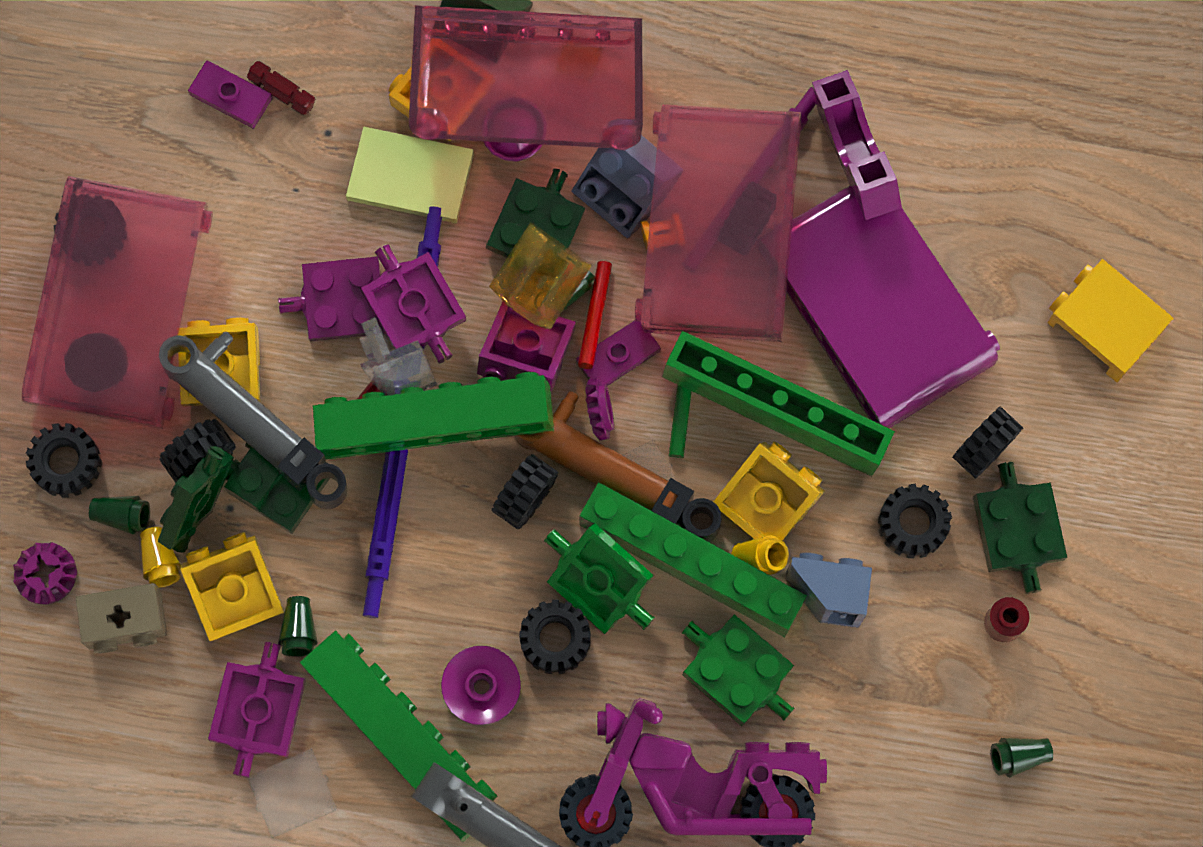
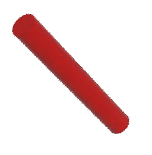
[578,261,612,369]

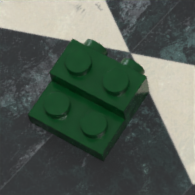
[224,443,330,534]

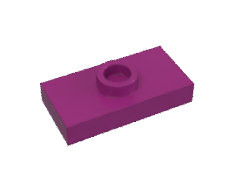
[188,60,273,129]
[576,317,661,386]

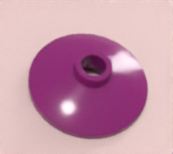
[441,646,521,725]

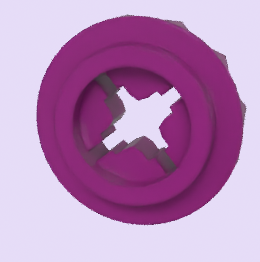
[585,378,614,440]
[13,542,77,605]

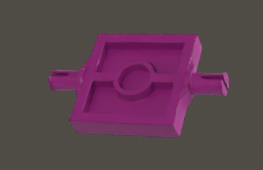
[361,244,466,364]
[278,256,385,341]
[208,642,306,778]

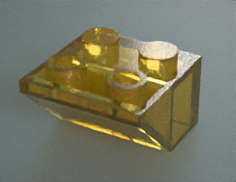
[489,222,592,329]

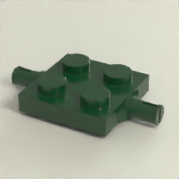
[486,168,586,289]
[158,446,234,553]
[973,462,1068,594]

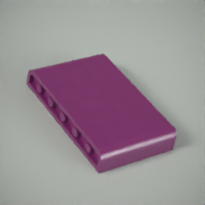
[756,186,1000,428]

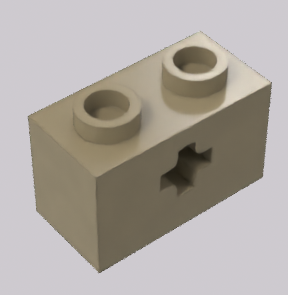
[76,583,167,653]

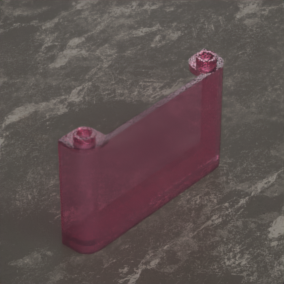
[409,5,643,150]
[635,104,802,343]
[22,176,213,429]

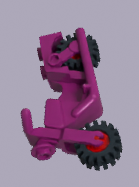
[559,698,827,847]

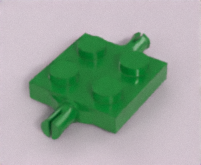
[544,523,655,634]
[682,614,795,726]

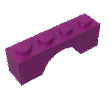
[812,70,902,220]

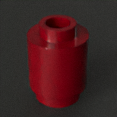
[984,597,1030,642]

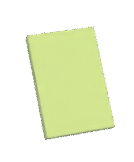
[346,126,474,223]

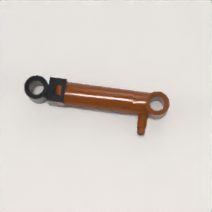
[515,391,722,542]

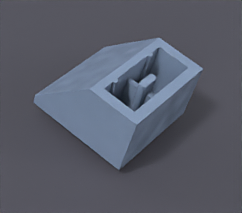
[571,123,684,239]
[786,553,872,628]

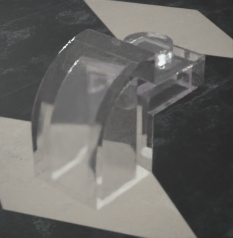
[360,318,438,395]

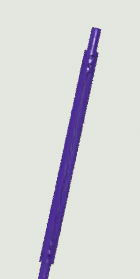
[363,206,442,618]

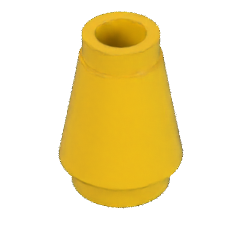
[140,527,181,588]
[731,535,789,575]

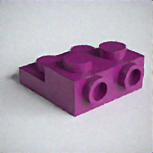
[477,299,576,393]

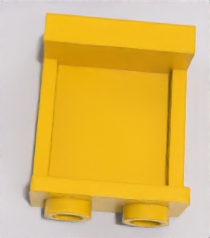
[1047,259,1174,383]

